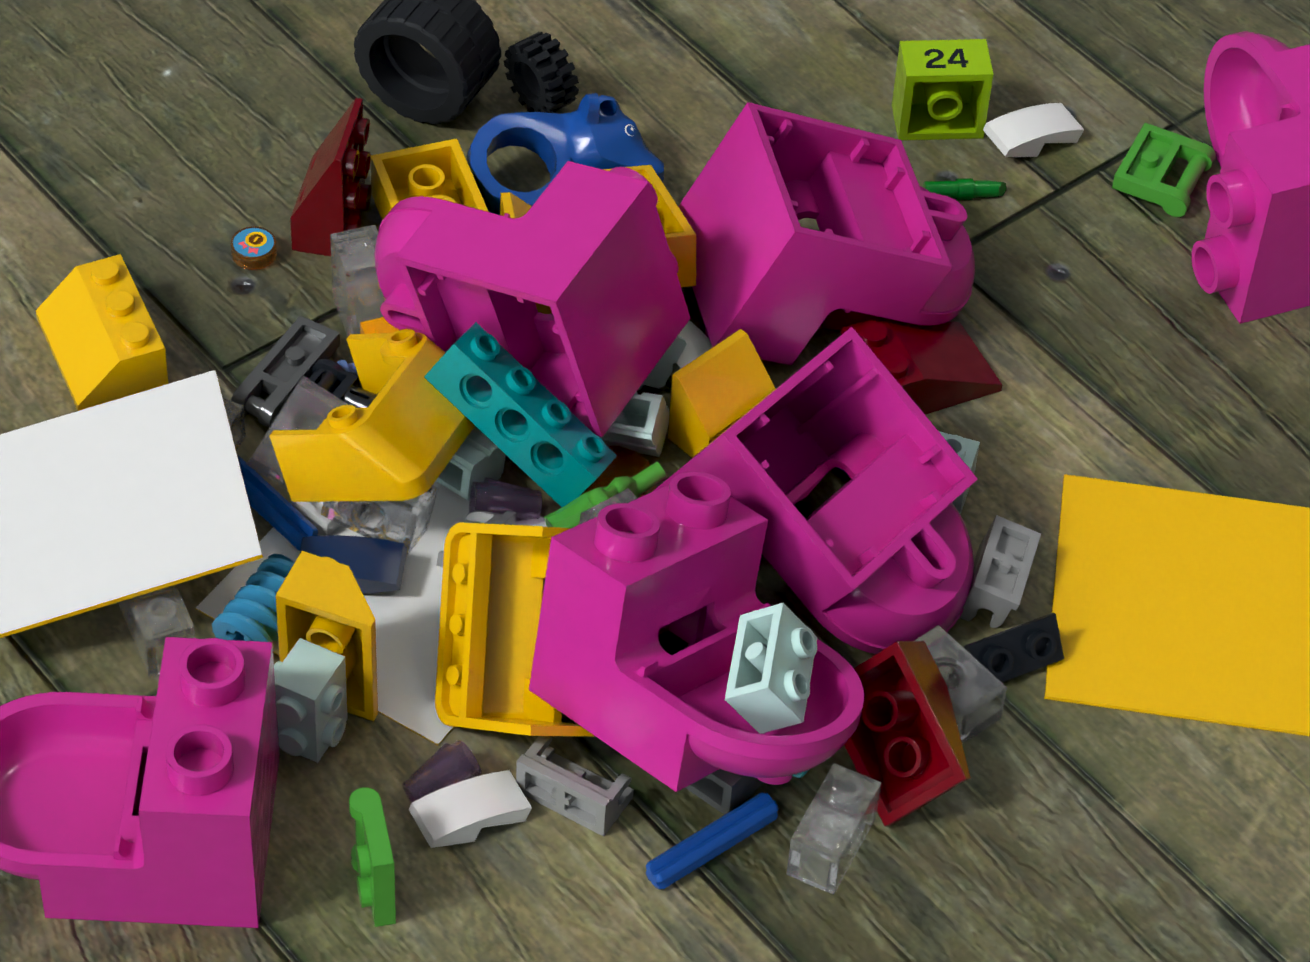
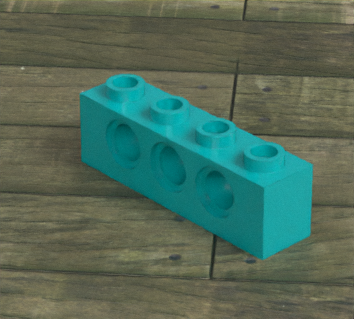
[424,322,617,507]

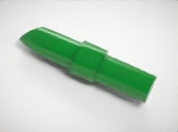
[923,178,1006,200]

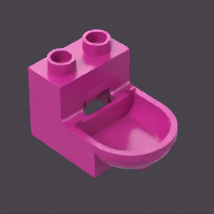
[1192,31,1310,324]
[678,102,975,365]
[374,161,691,437]
[652,327,978,654]
[529,472,864,792]
[0,637,280,928]

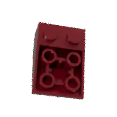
[290,98,372,259]

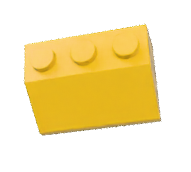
[36,254,169,411]
[276,551,378,721]

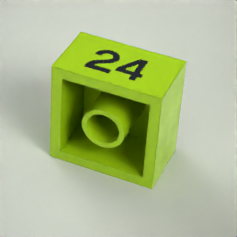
[892,39,994,141]

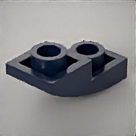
[299,535,407,594]

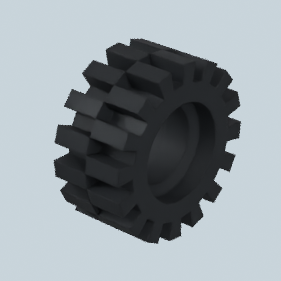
[504,32,579,113]

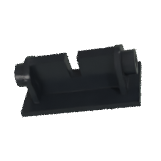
[957,613,1064,691]

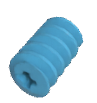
[212,554,295,645]

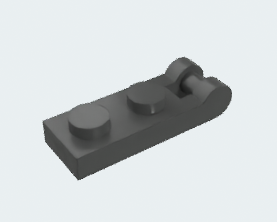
[230,315,340,429]

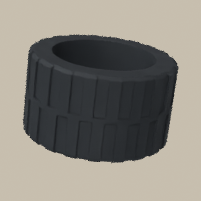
[354,0,501,124]

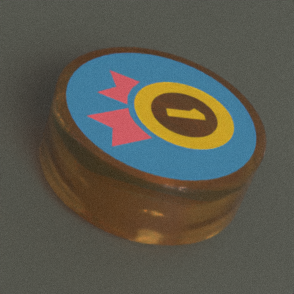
[231,226,277,270]

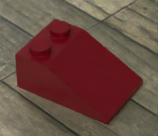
[841,317,1003,415]
[844,641,971,827]

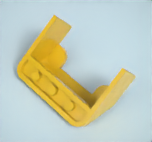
[269,329,475,502]
[435,522,594,737]

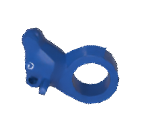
[466,93,664,215]

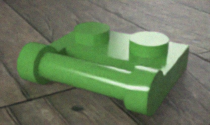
[1112,123,1216,217]
[349,787,396,927]

